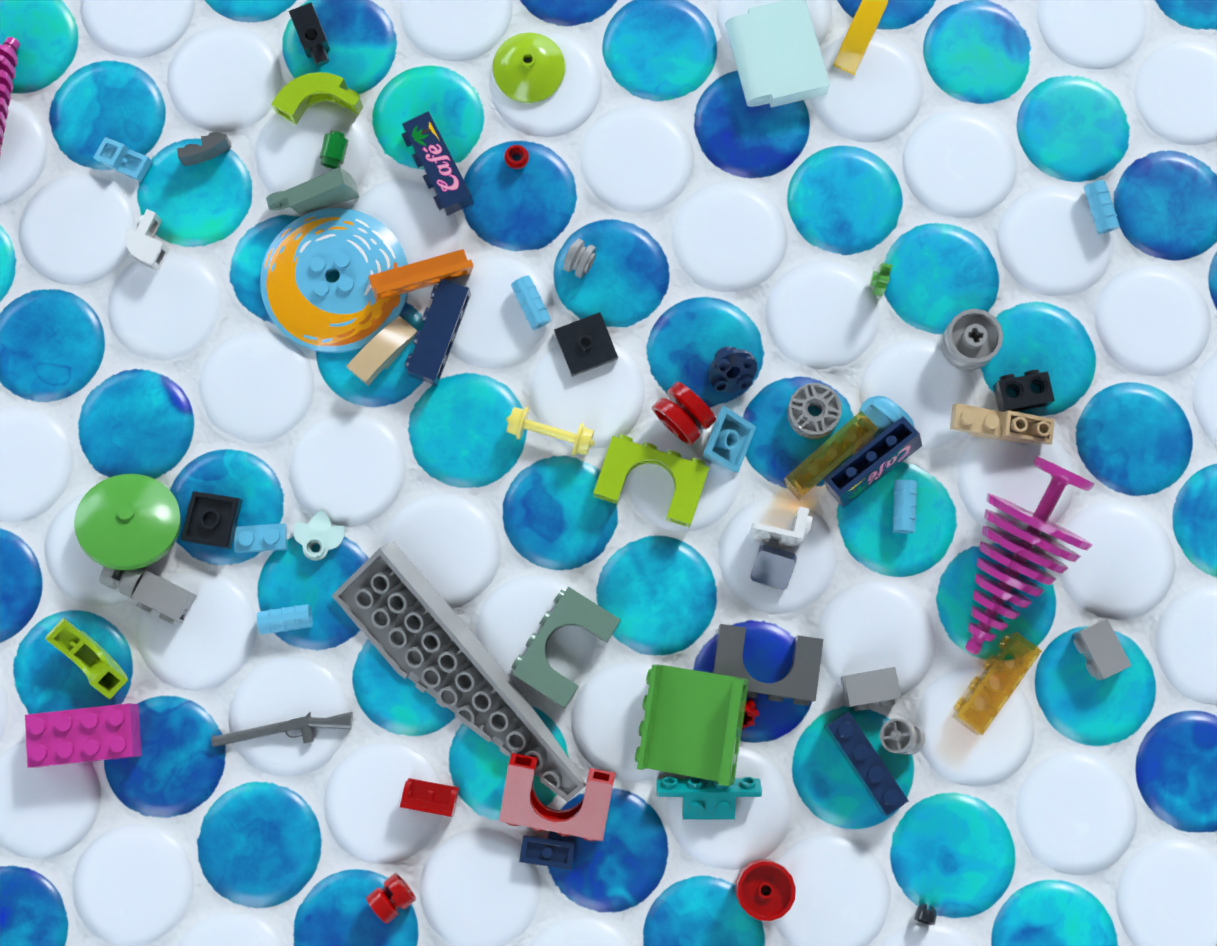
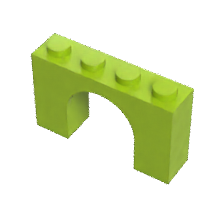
[593,434,710,528]

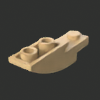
[950,403,1055,445]

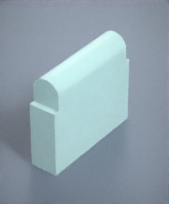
[725,0,830,108]

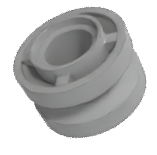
[563,238,597,279]

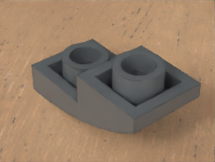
[177,132,232,166]

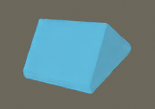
[702,406,756,473]

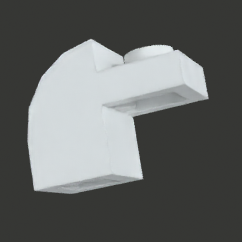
[125,209,169,271]

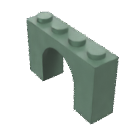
[511,586,621,708]

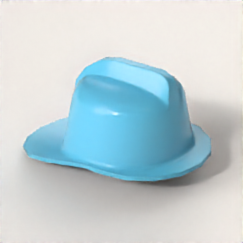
[859,396,915,438]

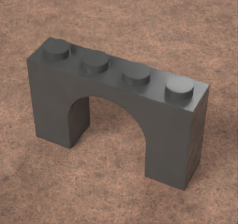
[712,624,824,706]

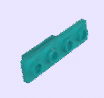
[656,777,762,820]

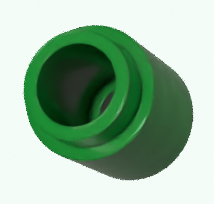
[319,131,349,169]

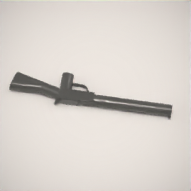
[212,711,353,747]

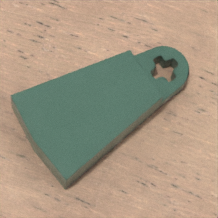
[266,167,359,214]

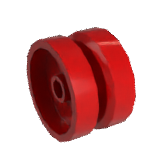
[652,381,716,446]
[735,859,796,921]

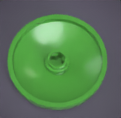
[74,474,181,570]

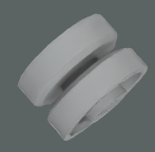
[941,309,1003,371]

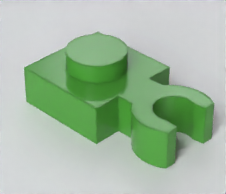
[870,263,893,296]

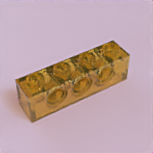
[952,632,1042,735]

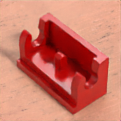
[400,778,459,817]

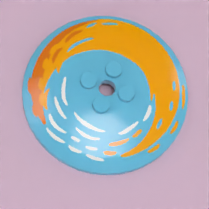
[260,208,408,353]

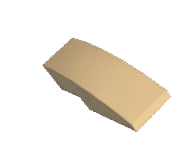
[346,316,417,386]

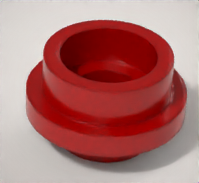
[504,145,529,169]

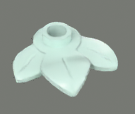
[293,510,345,561]

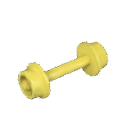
[506,407,595,456]

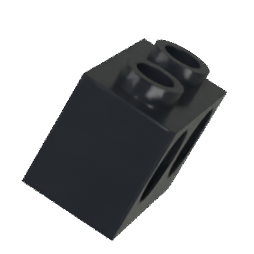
[993,369,1055,412]

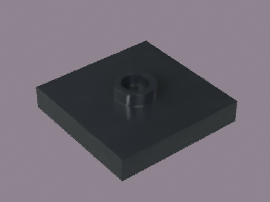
[554,312,618,377]
[180,491,243,549]

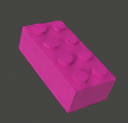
[25,703,142,768]

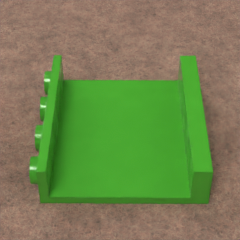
[635,664,749,786]

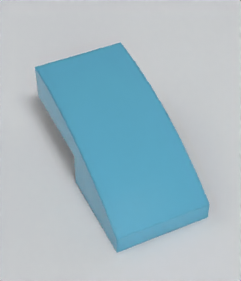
[93,137,153,182]

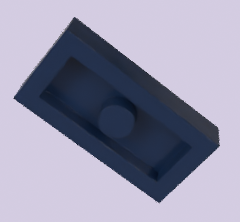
[519,835,575,870]

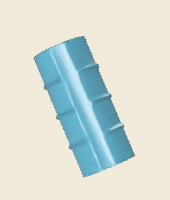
[1083,180,1120,234]
[511,275,551,330]
[892,480,917,534]
[257,604,313,635]

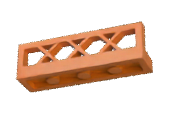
[368,249,474,301]

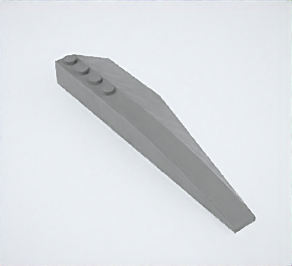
[332,541,586,802]

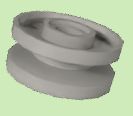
[787,383,842,439]

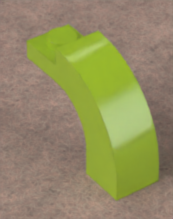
[271,72,363,125]
[45,617,128,700]

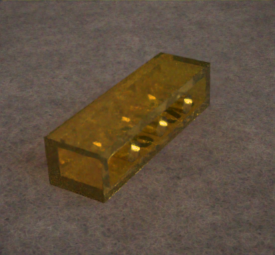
[783,411,878,501]

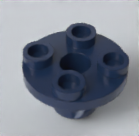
[708,347,758,393]

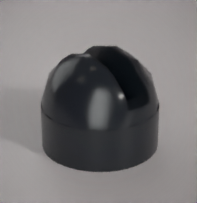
[914,903,937,925]

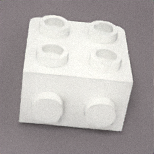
[749,506,813,548]

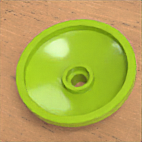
[493,32,565,103]

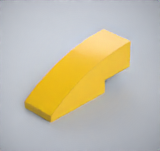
[833,0,889,75]

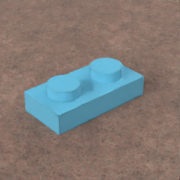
[234,523,288,553]

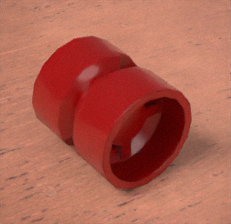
[366,873,416,924]

